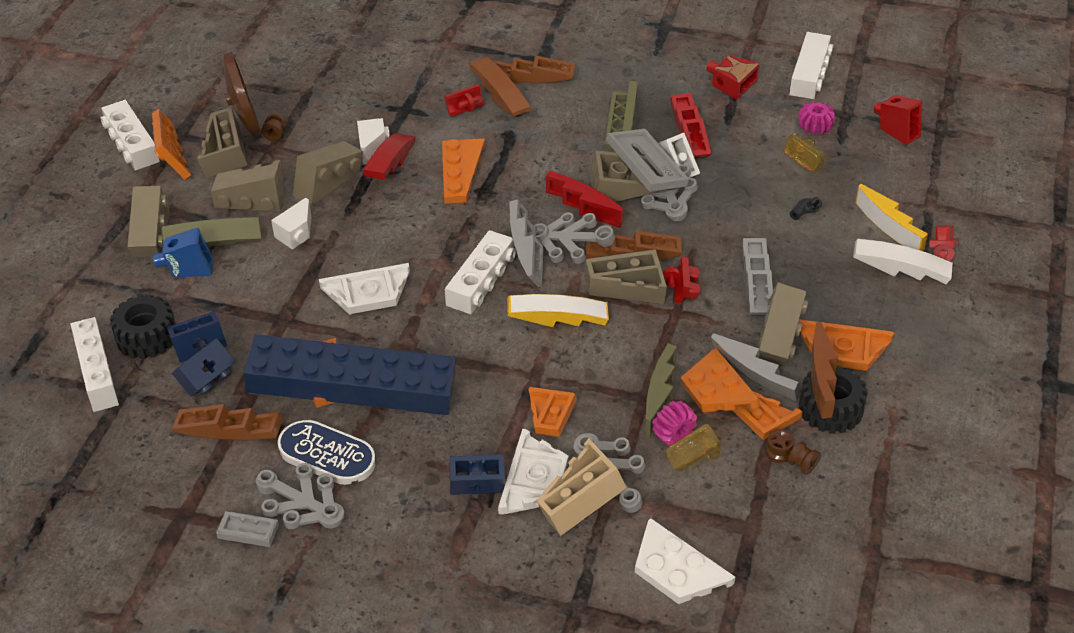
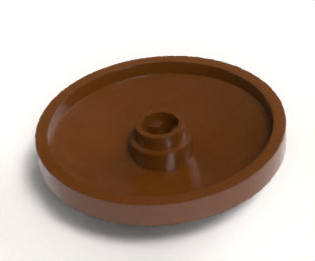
[223,52,262,137]

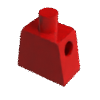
[873,95,922,145]

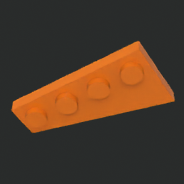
[152,108,191,180]
[442,138,485,204]

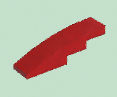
[670,93,711,158]
[363,133,416,180]
[546,170,623,228]

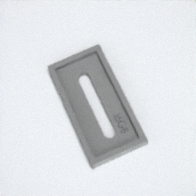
[606,129,689,192]

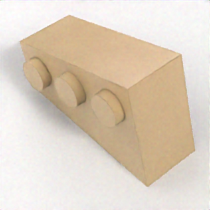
[537,438,626,536]

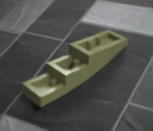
[161,217,261,249]
[645,343,677,438]

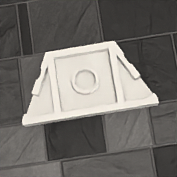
[319,263,410,314]
[498,429,569,515]
[635,518,735,604]

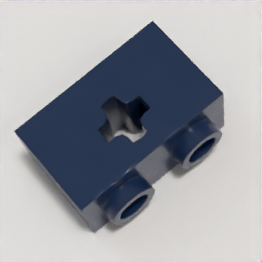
[167,311,227,363]
[172,338,236,397]
[449,454,505,495]

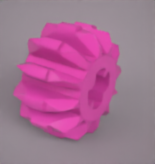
[798,101,835,135]
[652,401,697,446]

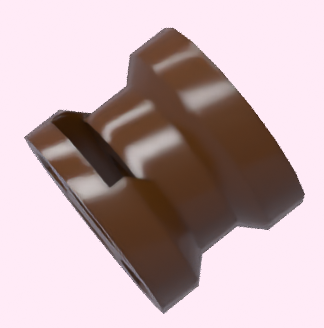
[261,114,286,141]
[766,430,794,463]
[788,441,821,475]

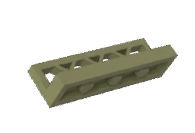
[604,81,638,149]

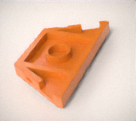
[798,319,894,371]
[680,348,760,412]

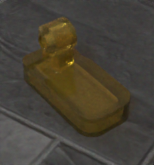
[784,133,825,171]
[666,424,721,471]

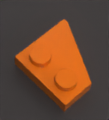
[528,387,577,437]
[732,391,802,440]

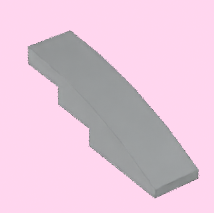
[509,199,543,287]
[742,238,773,315]
[711,333,801,401]

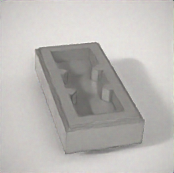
[216,511,279,547]

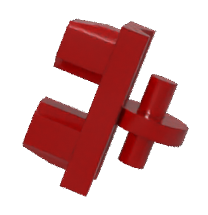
[444,84,484,117]
[930,225,959,262]
[662,256,700,304]

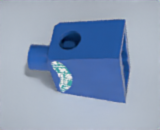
[153,228,213,278]

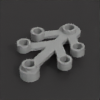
[641,164,698,221]
[533,212,615,264]
[574,433,646,513]
[256,463,344,529]

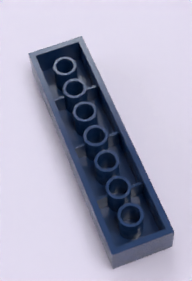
[244,334,456,415]

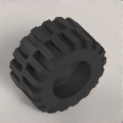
[110,295,176,359]
[799,365,868,434]

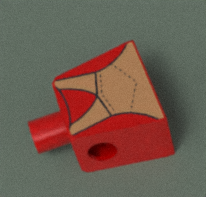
[706,55,759,100]

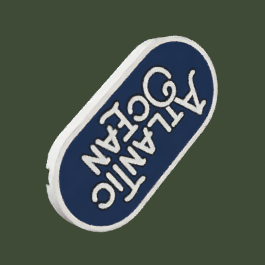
[278,420,375,485]

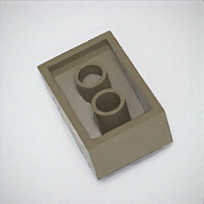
[589,150,663,202]

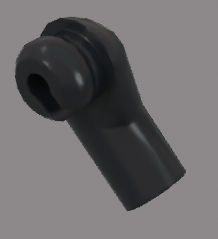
[790,197,822,220]

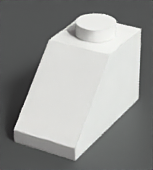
[357,118,389,165]
[658,133,700,178]
[271,198,311,250]

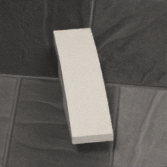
[853,239,953,284]

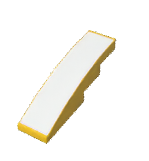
[855,184,928,251]
[507,294,609,327]

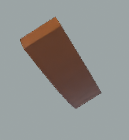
[492,55,575,83]
[470,57,531,117]
[584,231,682,260]
[811,322,838,419]
[172,404,283,440]

